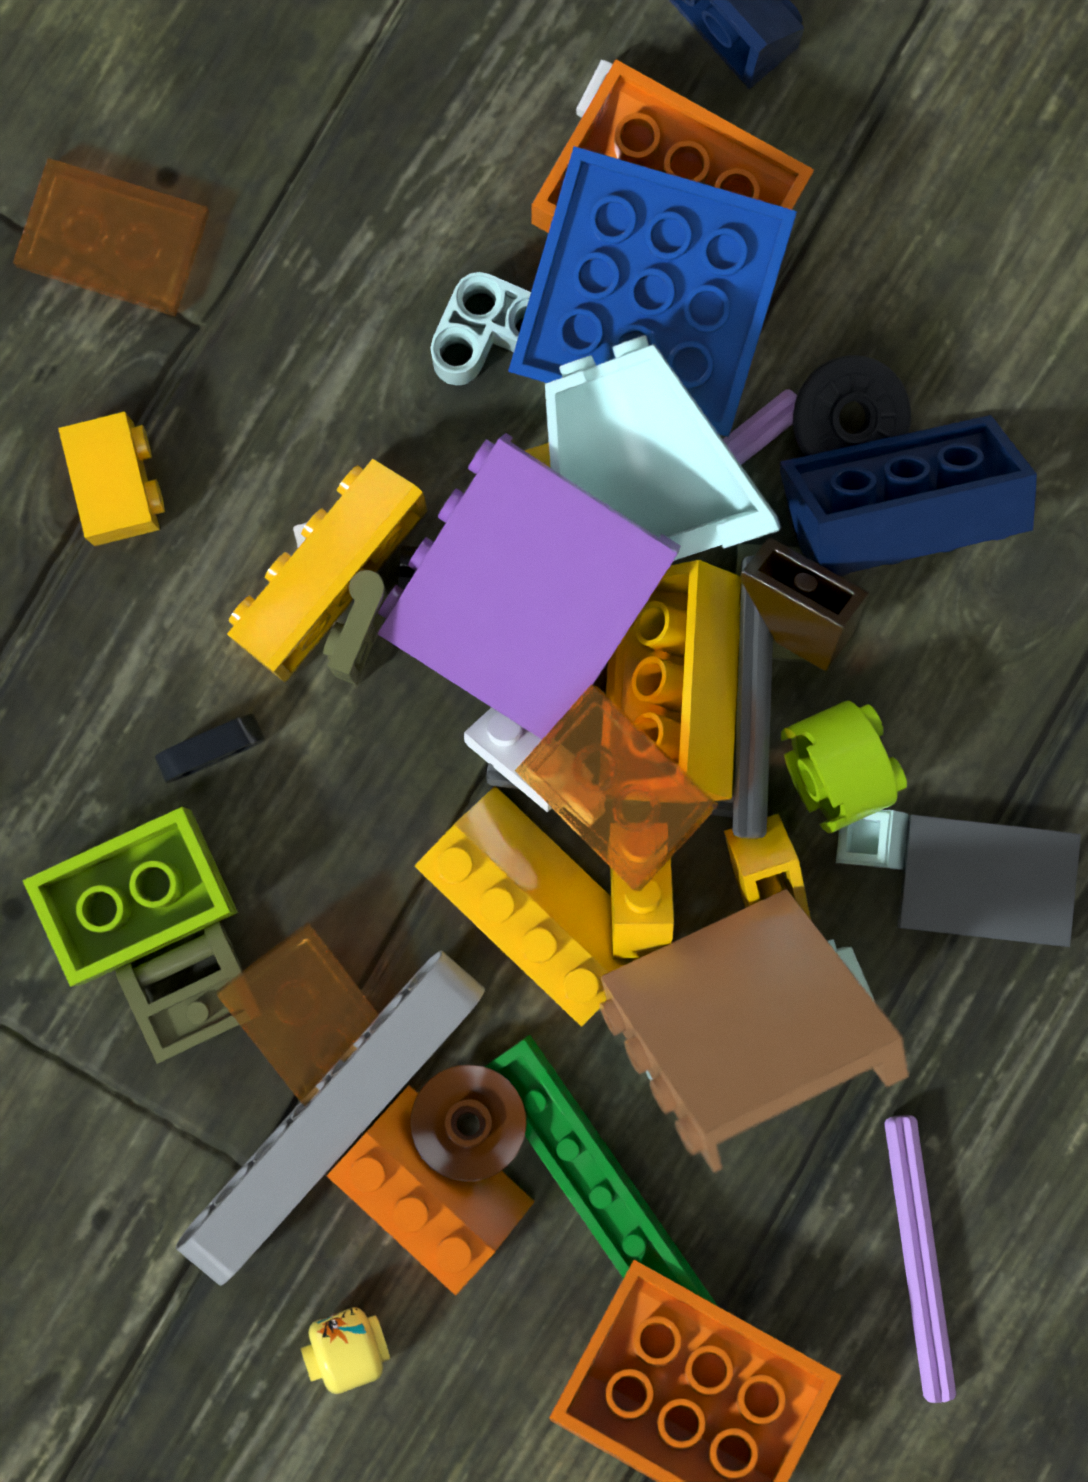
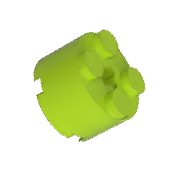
[781,701,907,833]

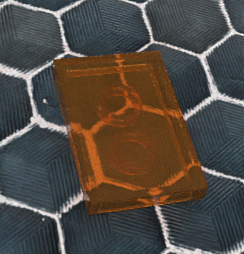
[13,158,210,317]
[515,685,719,891]
[216,921,380,1106]

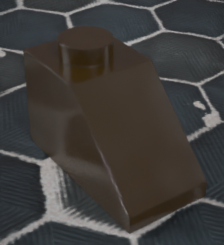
[740,537,869,671]

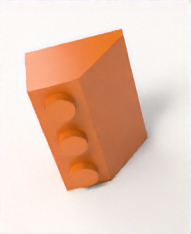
[327,1085,535,1296]

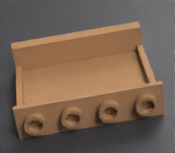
[600,889,908,1172]

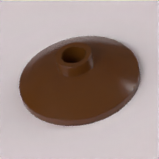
[410,1065,526,1182]

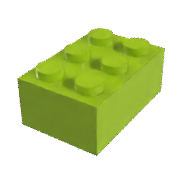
[23,807,238,987]

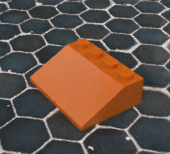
[532,59,814,233]
[549,1260,841,1482]

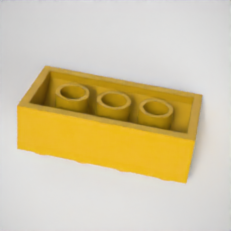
[227,459,428,683]
[600,560,741,804]
[415,786,639,1027]

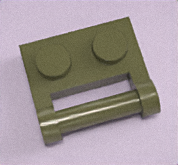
[323,570,389,686]
[115,921,263,1064]

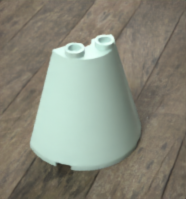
[545,336,781,561]

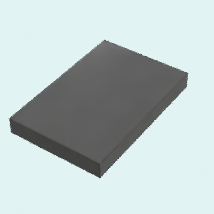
[897,815,1081,947]

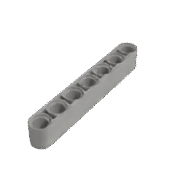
[175,950,485,1286]

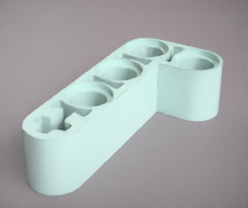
[430,272,531,386]

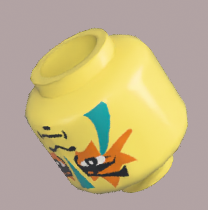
[300,1307,390,1394]

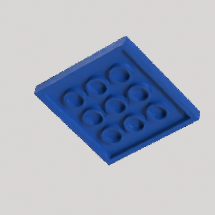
[508,146,797,437]

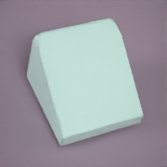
[836,810,909,870]

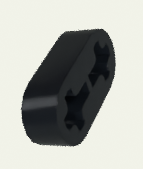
[155,714,265,783]

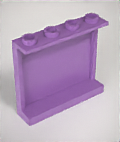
[377,433,681,746]

